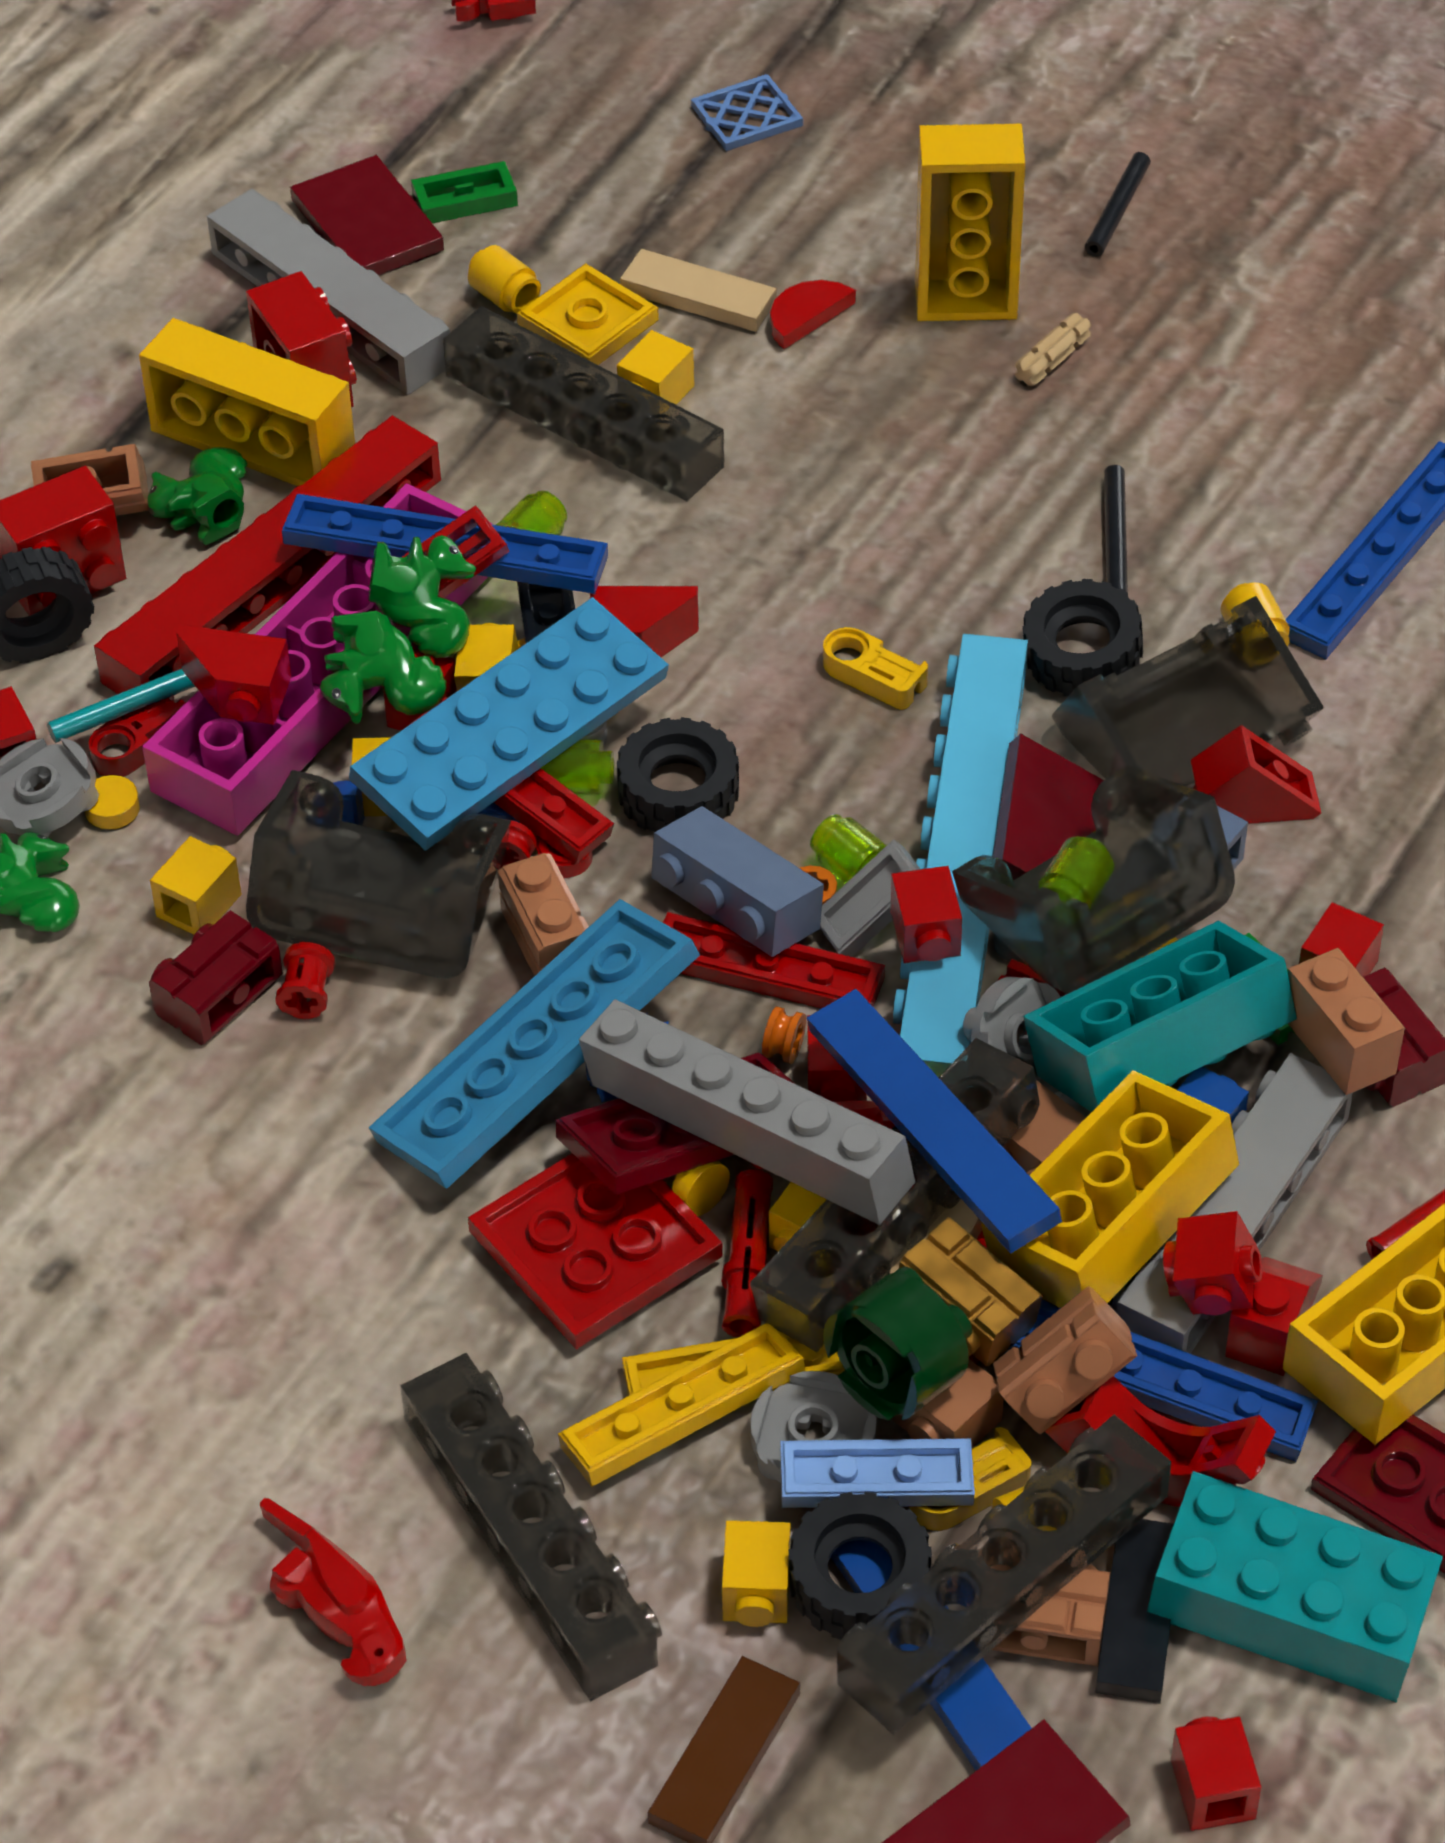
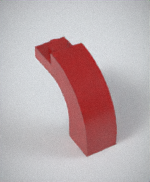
[1045,1376,1276,1507]

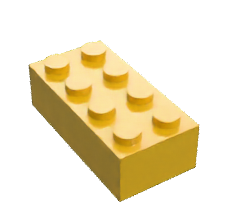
[915,123,1025,321]
[139,318,355,486]
[981,1070,1239,1308]
[1282,1203,1445,1445]

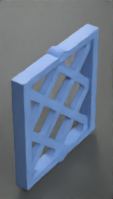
[691,74,803,151]

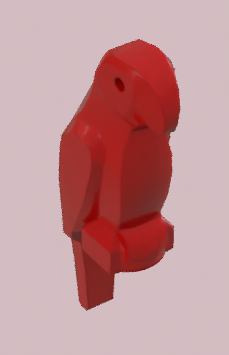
[260,1498,407,1686]

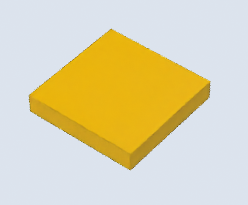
[517,263,659,371]

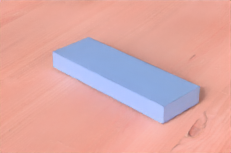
[780,1438,975,1508]

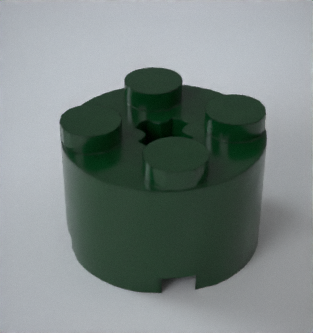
[823,1267,972,1420]

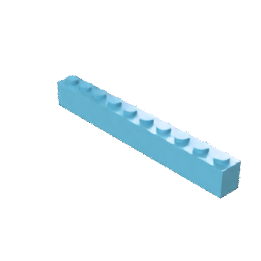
[893,634,1028,1101]

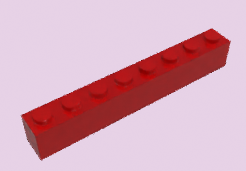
[94,415,441,694]

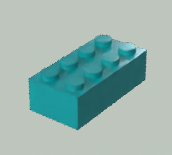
[1023,920,1297,1112]
[1147,1471,1443,1702]

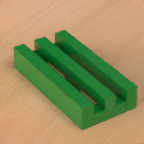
[411,161,518,224]

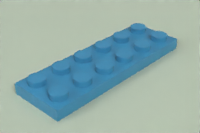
[349,597,669,851]
[368,899,700,1189]

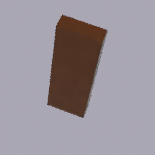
[648,1656,800,1843]

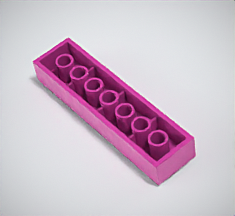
[142,483,493,836]

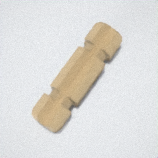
[1015,313,1091,386]

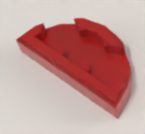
[770,280,856,350]

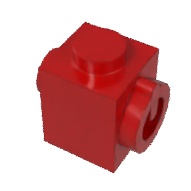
[1163,1211,1263,1315]

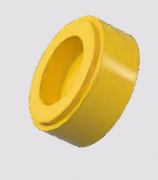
[84,775,140,829]
[672,1160,730,1216]

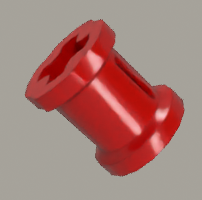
[275,942,335,1019]

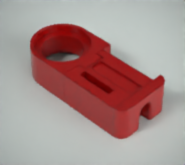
[88,695,186,777]

